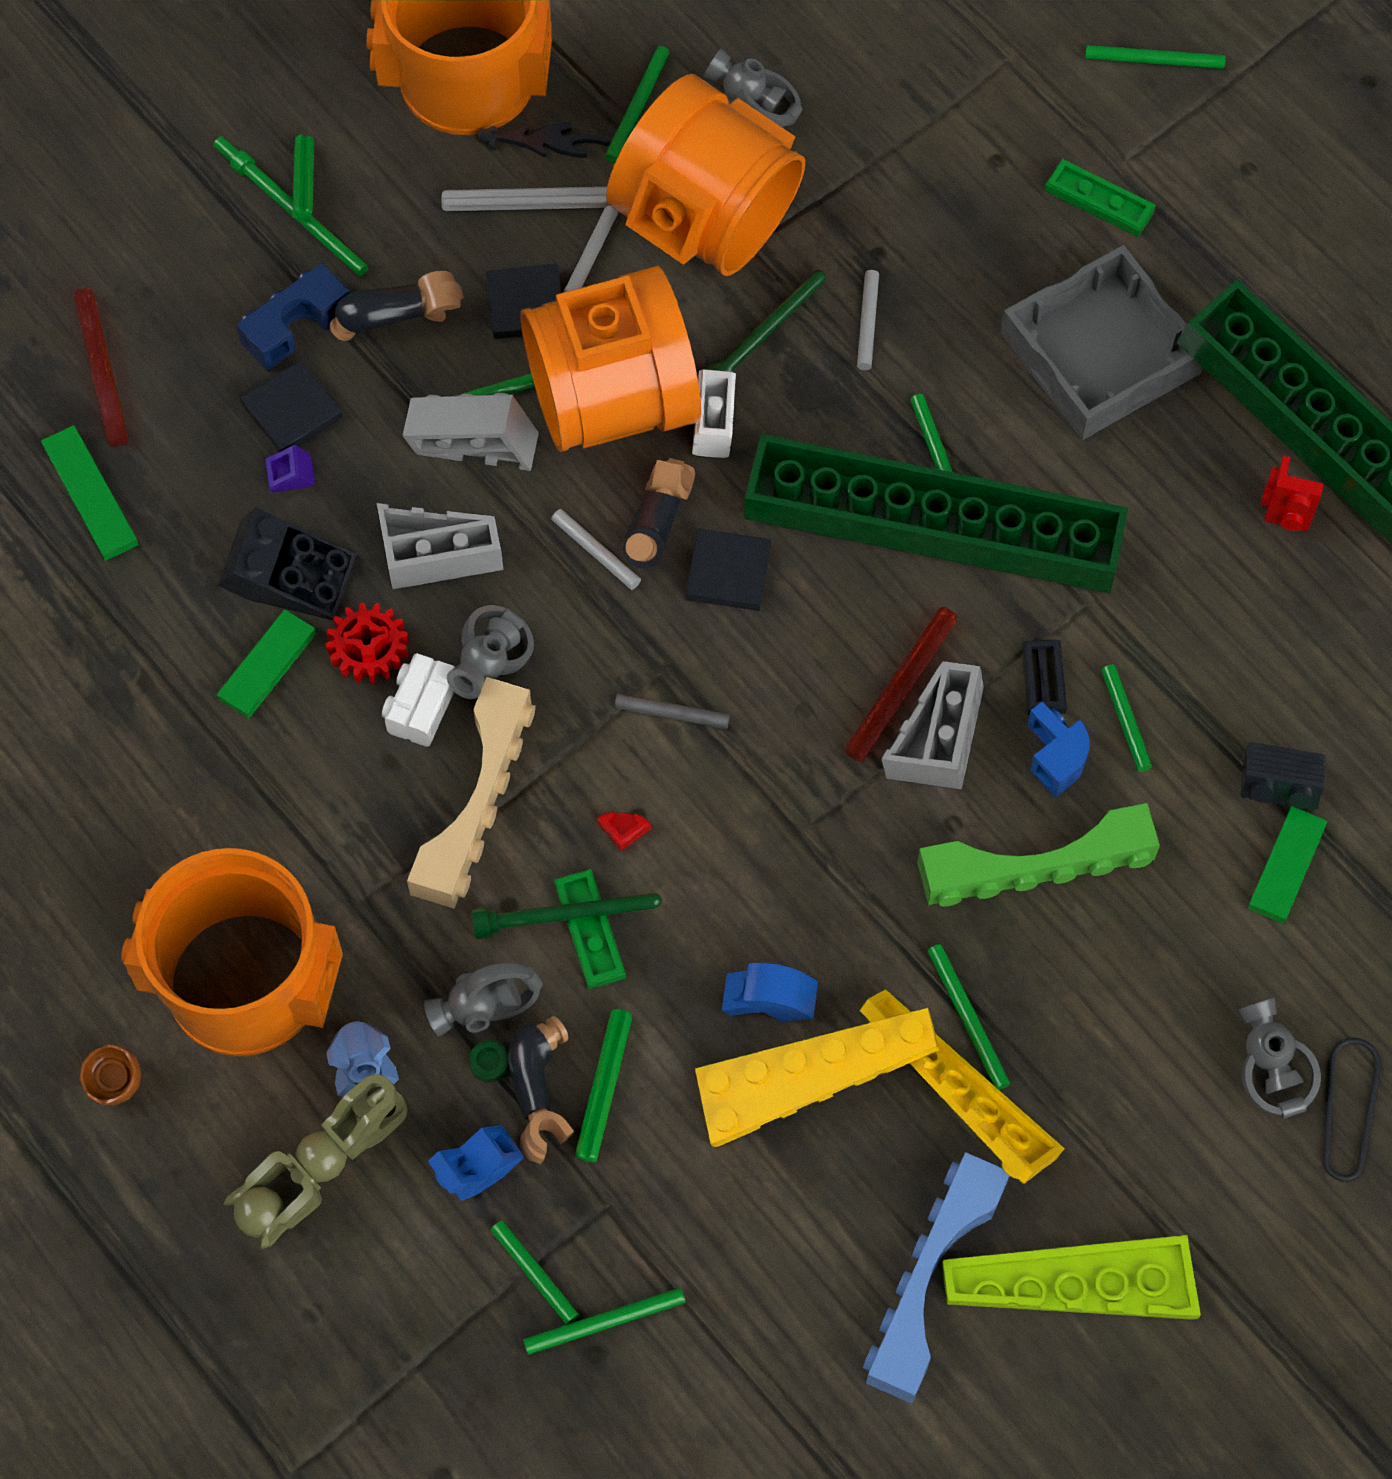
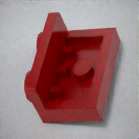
[1260,455,1324,532]

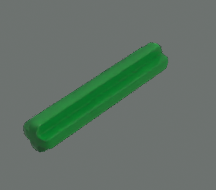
[292,134,314,221]

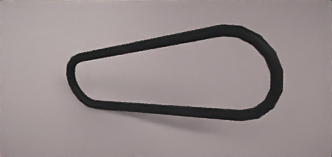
[1323,1038,1381,1181]

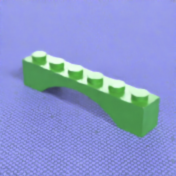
[917,803,1160,907]

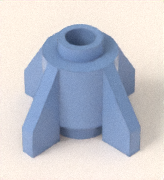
[326,1021,399,1097]

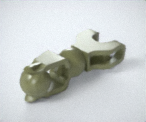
[224,1074,408,1249]

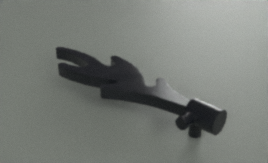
[479,123,609,158]

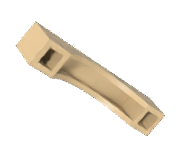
[407,677,535,909]

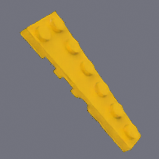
[860,989,1065,1184]
[695,1008,939,1147]

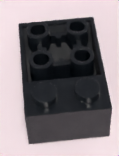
[218,507,356,620]

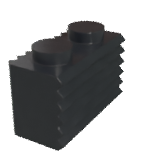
[1240,742,1326,811]

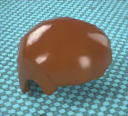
[80,1044,142,1106]

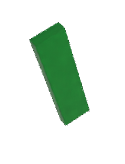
[41,425,139,561]

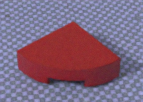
[597,812,651,851]

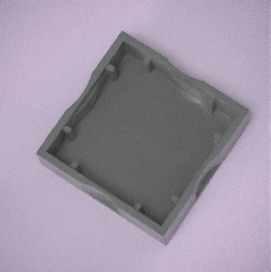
[1000,245,1203,440]

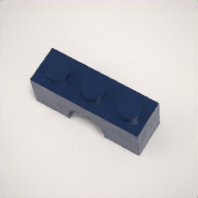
[236,263,349,372]

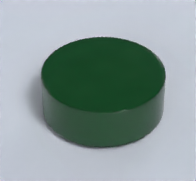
[469,1040,509,1083]

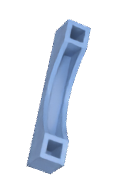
[863,1152,1010,1404]

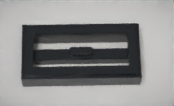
[1021,640,1067,715]

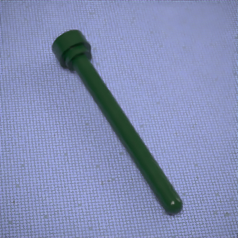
[703,270,826,373]
[472,893,662,940]

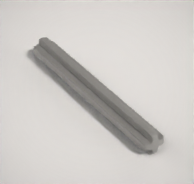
[441,186,609,211]

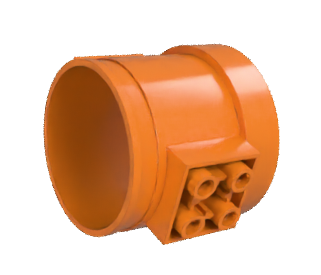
[367,0,552,135]
[606,74,806,276]
[520,266,701,452]
[121,848,343,1056]

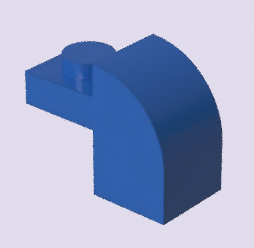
[1027,702,1090,798]
[722,963,818,1023]
[428,1125,524,1201]

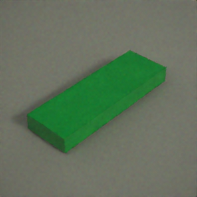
[1044,159,1156,237]
[217,609,317,720]
[1247,806,1328,924]
[554,869,626,990]

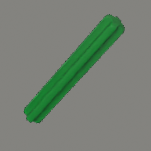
[576,1009,632,1163]

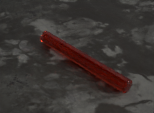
[74,287,128,447]
[845,606,957,762]

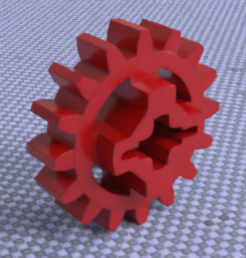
[325,602,409,684]

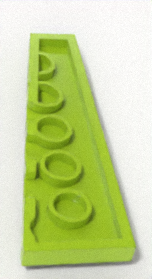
[941,1235,1201,1319]

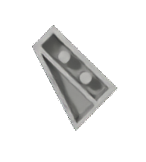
[402,393,539,471]
[377,503,503,589]
[882,661,984,789]

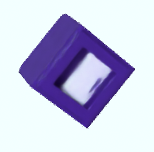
[265,445,315,492]

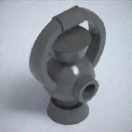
[703,47,802,127]
[447,605,534,699]
[424,963,543,1037]
[1237,998,1321,1119]

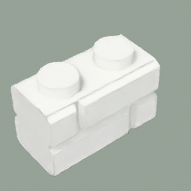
[692,370,736,458]
[382,653,455,747]

